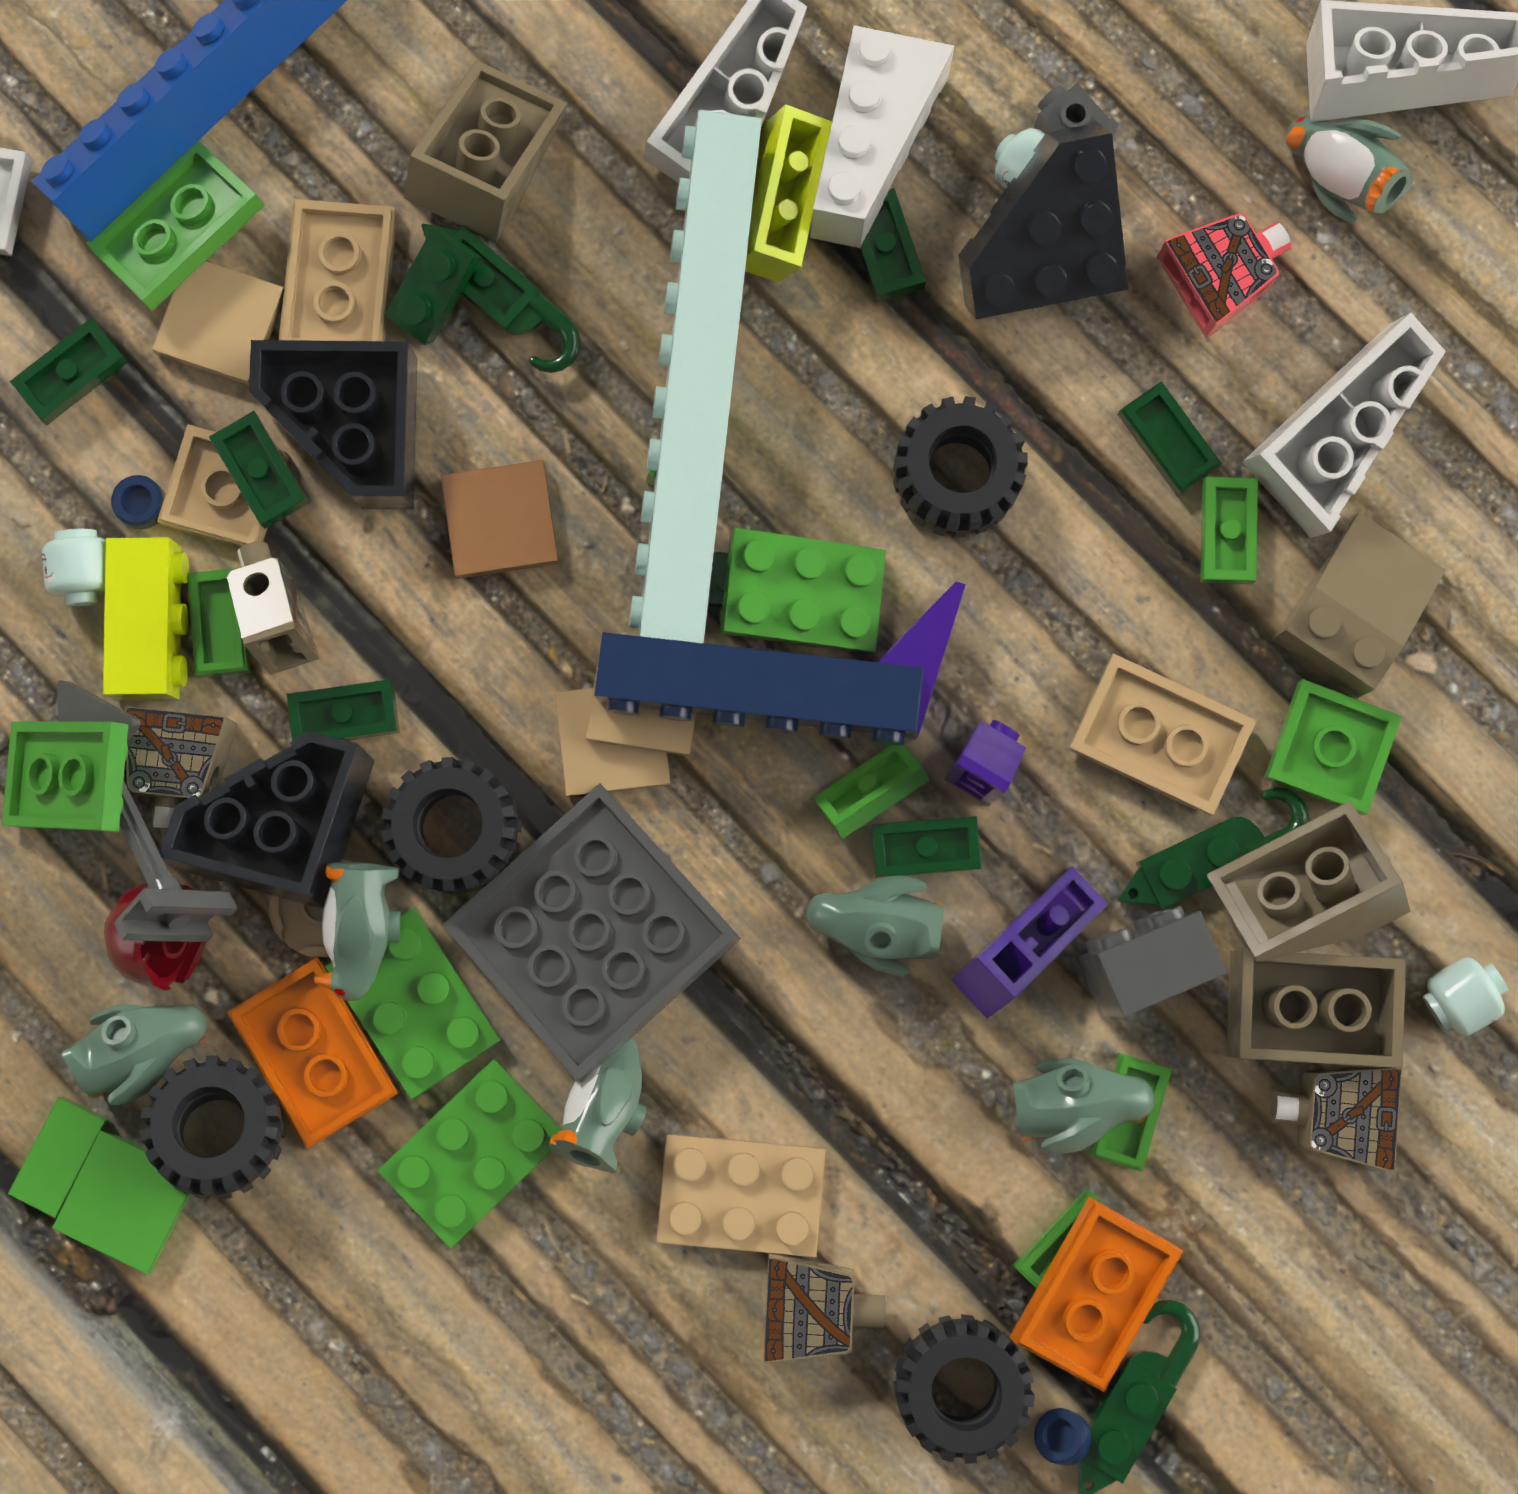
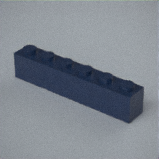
[594,632,924,745]

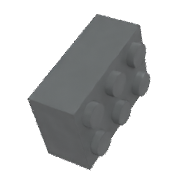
[1075,906,1228,1017]

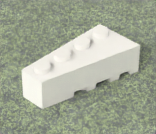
[644,0,807,183]
[1306,0,1518,122]
[810,25,955,248]
[1242,313,1446,538]

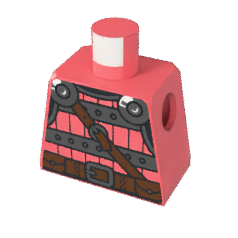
[1157,213,1291,338]

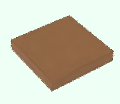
[441,460,559,579]

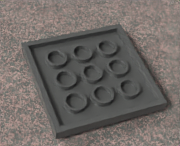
[443,783,741,1083]

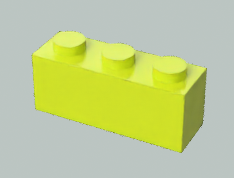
[745,104,832,283]
[103,537,189,701]

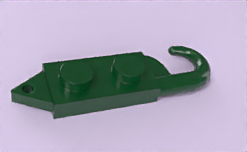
[421,223,581,373]
[1117,787,1309,910]
[1078,1300,1201,1494]

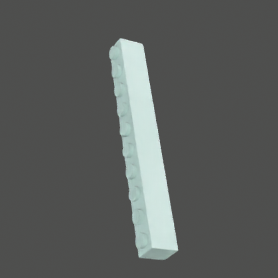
[629,109,762,643]

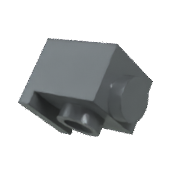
[1034,82,1119,137]

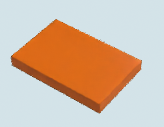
[227,957,401,1149]
[1009,1196,1183,1392]

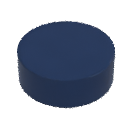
[111,475,165,529]
[1034,1408,1092,1466]

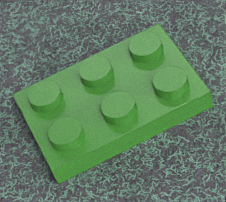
[86,141,265,311]
[719,527,886,654]
[2,721,129,832]
[325,908,502,1100]
[378,1058,562,1249]

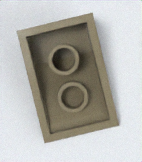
[404,60,567,242]
[1272,512,1446,698]
[1207,801,1411,962]

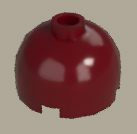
[104,883,206,991]

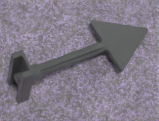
[57,680,238,942]

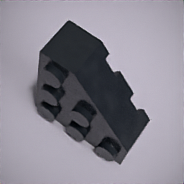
[958,123,1129,320]
[249,340,418,509]
[159,731,375,909]

